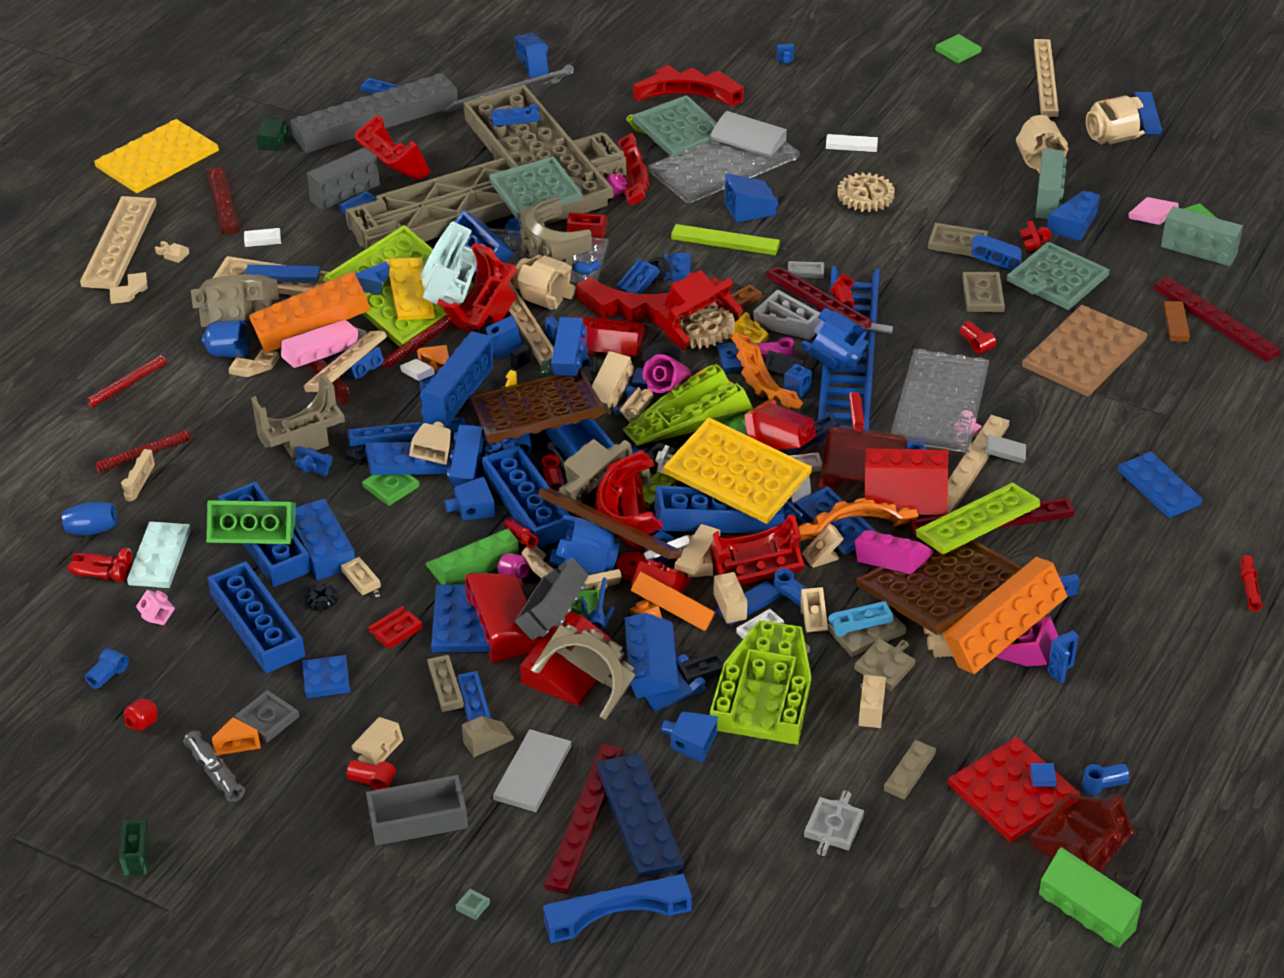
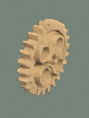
[837,172,894,212]
[678,306,735,349]

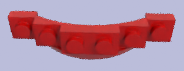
[617,133,650,206]

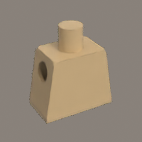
[409,422,451,465]

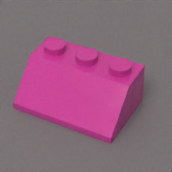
[855,530,933,574]

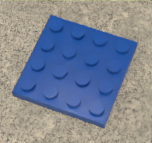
[431,584,490,652]

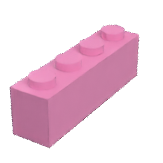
[281,320,358,368]

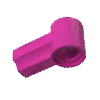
[757,337,795,360]

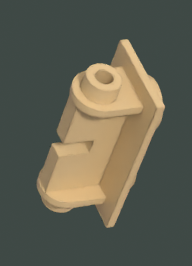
[619,387,653,423]

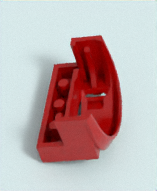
[596,450,663,552]
[711,515,804,585]

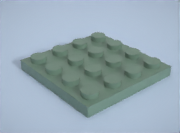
[633,95,717,158]
[489,156,583,219]
[1007,242,1110,310]

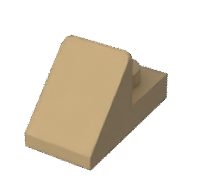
[802,524,843,568]
[801,587,828,633]

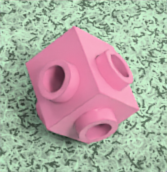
[136,590,175,625]

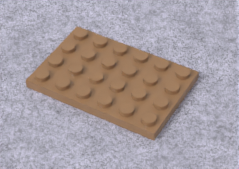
[1022,305,1147,397]

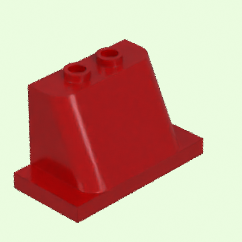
[744,399,816,450]

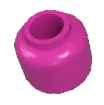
[605,173,627,199]
[497,553,529,580]

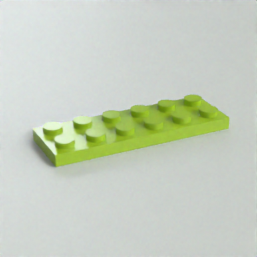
[916,482,1040,554]

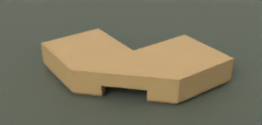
[110,272,148,304]
[229,349,280,377]
[522,545,553,578]

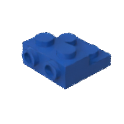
[329,347,384,379]

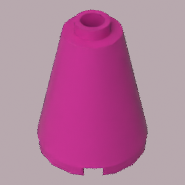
[643,354,691,393]

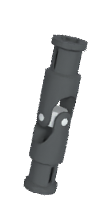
[183,730,245,802]

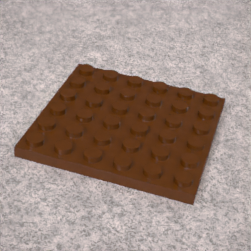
[470,368,605,443]
[856,540,1023,635]

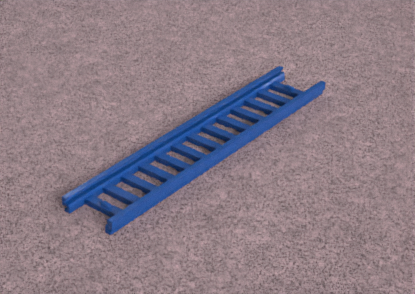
[818,266,880,446]

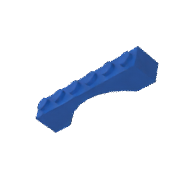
[543,874,692,943]

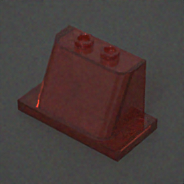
[1030,793,1134,872]

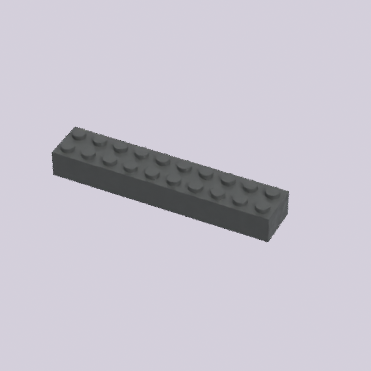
[290,73,458,153]

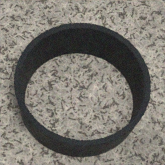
[642,342,684,366]

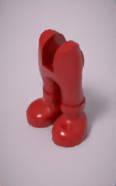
[67,548,132,582]

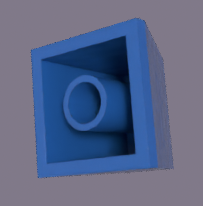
[725,173,778,223]

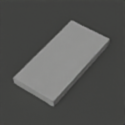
[493,729,571,812]

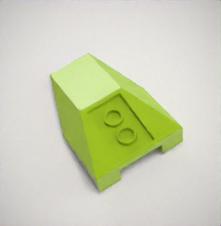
[623,364,753,446]
[710,620,811,745]

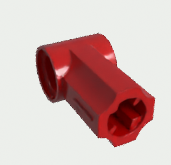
[830,274,855,309]
[960,321,996,354]
[542,455,564,491]
[346,760,396,790]

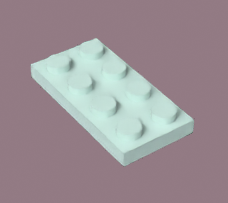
[127,522,191,588]

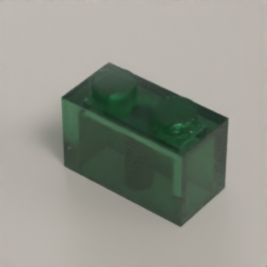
[256,117,289,151]
[119,819,150,876]

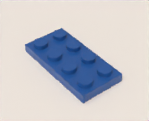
[365,442,451,475]
[1118,452,1202,518]
[795,486,878,555]

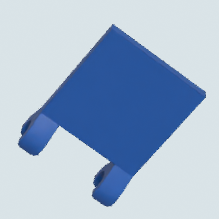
[644,654,706,712]

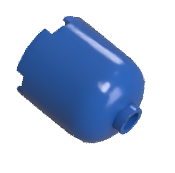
[202,320,250,358]

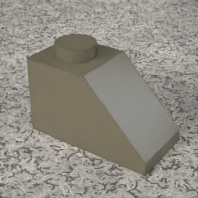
[462,716,514,757]

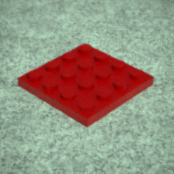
[948,737,1080,842]

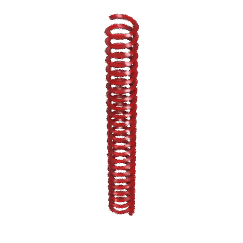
[382,315,453,369]
[87,356,167,408]
[849,392,865,432]
[96,430,190,473]

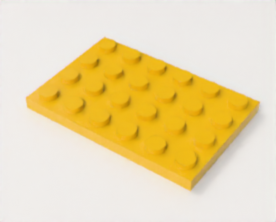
[94,119,219,193]
[663,418,812,524]

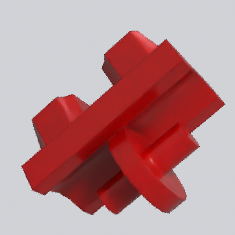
[1020,221,1051,253]

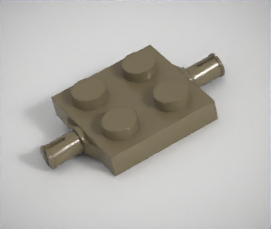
[854,638,915,691]

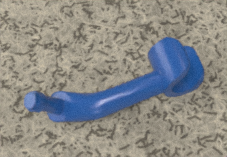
[614,386,636,415]

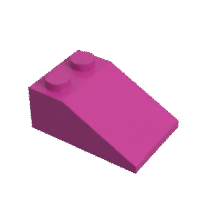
[995,616,1058,666]

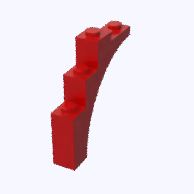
[633,65,744,107]
[576,277,669,328]

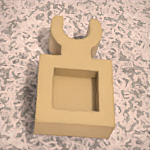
[155,241,189,263]

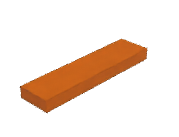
[631,571,716,631]

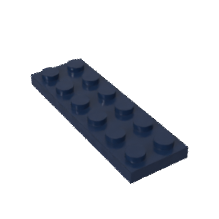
[596,754,684,878]

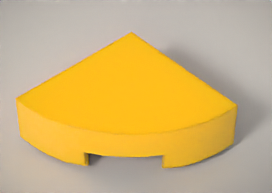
[502,370,517,388]

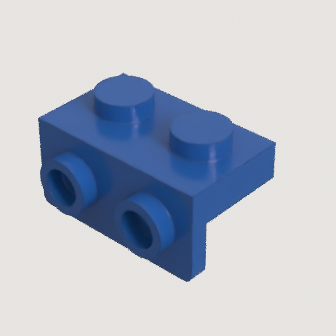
[1047,631,1079,684]

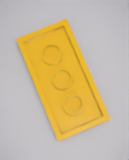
[385,257,435,320]

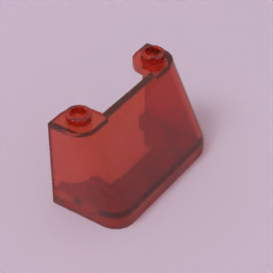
[819,427,908,488]

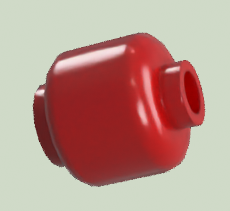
[124,698,158,731]

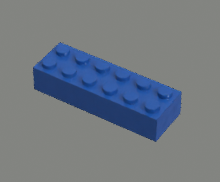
[420,331,493,428]
[482,445,570,548]
[218,481,312,587]
[654,486,785,534]
[207,561,305,674]

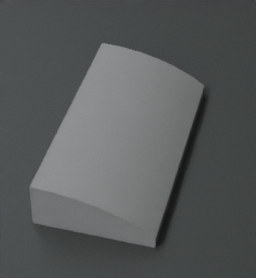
[710,111,787,158]

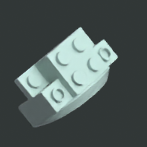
[421,222,477,306]

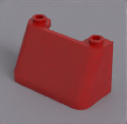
[355,115,431,180]
[465,573,542,663]

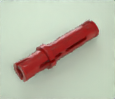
[504,518,539,548]
[1240,555,1263,611]

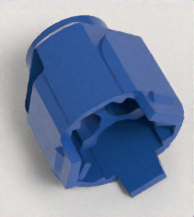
[801,308,869,371]
[549,515,620,575]

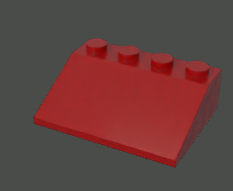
[572,316,647,358]
[865,449,948,516]
[520,612,622,706]

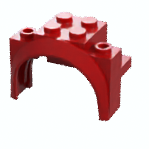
[437,243,517,333]
[654,270,743,353]

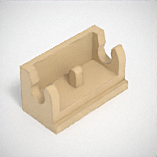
[352,717,404,765]

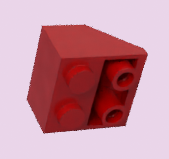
[567,213,608,243]
[631,559,692,593]

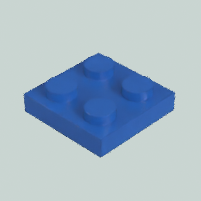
[302,655,350,698]

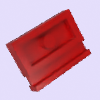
[369,606,423,650]

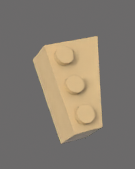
[592,351,634,414]

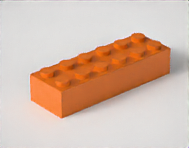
[249,271,371,354]
[942,557,1068,674]

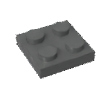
[235,690,299,743]

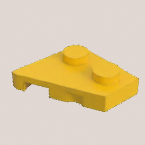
[728,312,768,344]

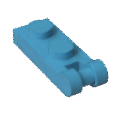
[828,601,893,637]

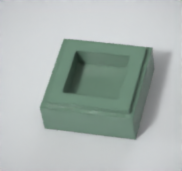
[1020,274,1047,295]
[456,889,490,920]

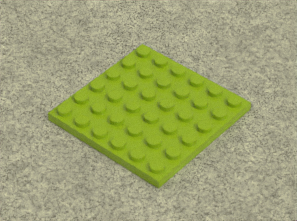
[324,225,473,347]

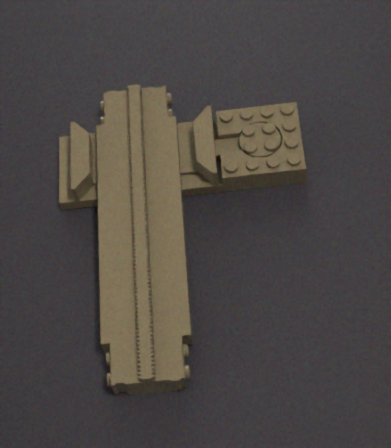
[346,85,627,249]

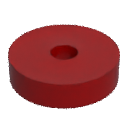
[616,552,648,581]

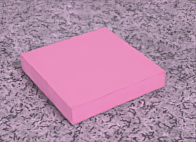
[1129,197,1179,225]

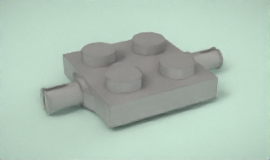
[804,791,864,856]

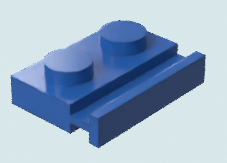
[664,253,691,281]
[617,258,660,294]

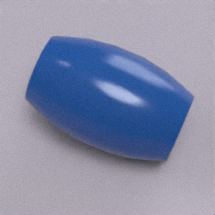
[62,501,117,536]

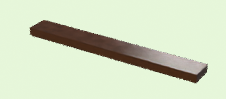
[538,489,683,559]

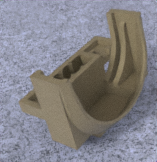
[519,196,592,272]
[191,274,279,327]
[251,374,345,459]
[558,439,652,521]
[531,624,636,720]

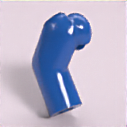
[573,260,601,275]

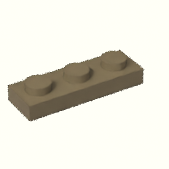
[427,655,464,712]
[884,740,936,800]

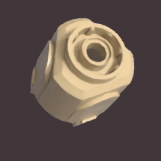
[1086,96,1145,145]
[1016,115,1069,174]
[513,255,576,309]

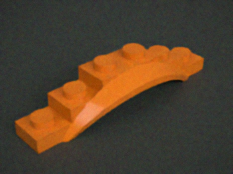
[731,333,803,409]
[799,498,918,541]

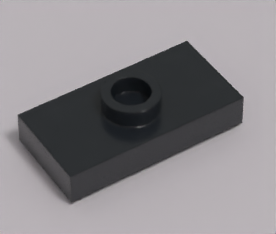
[765,350,806,374]

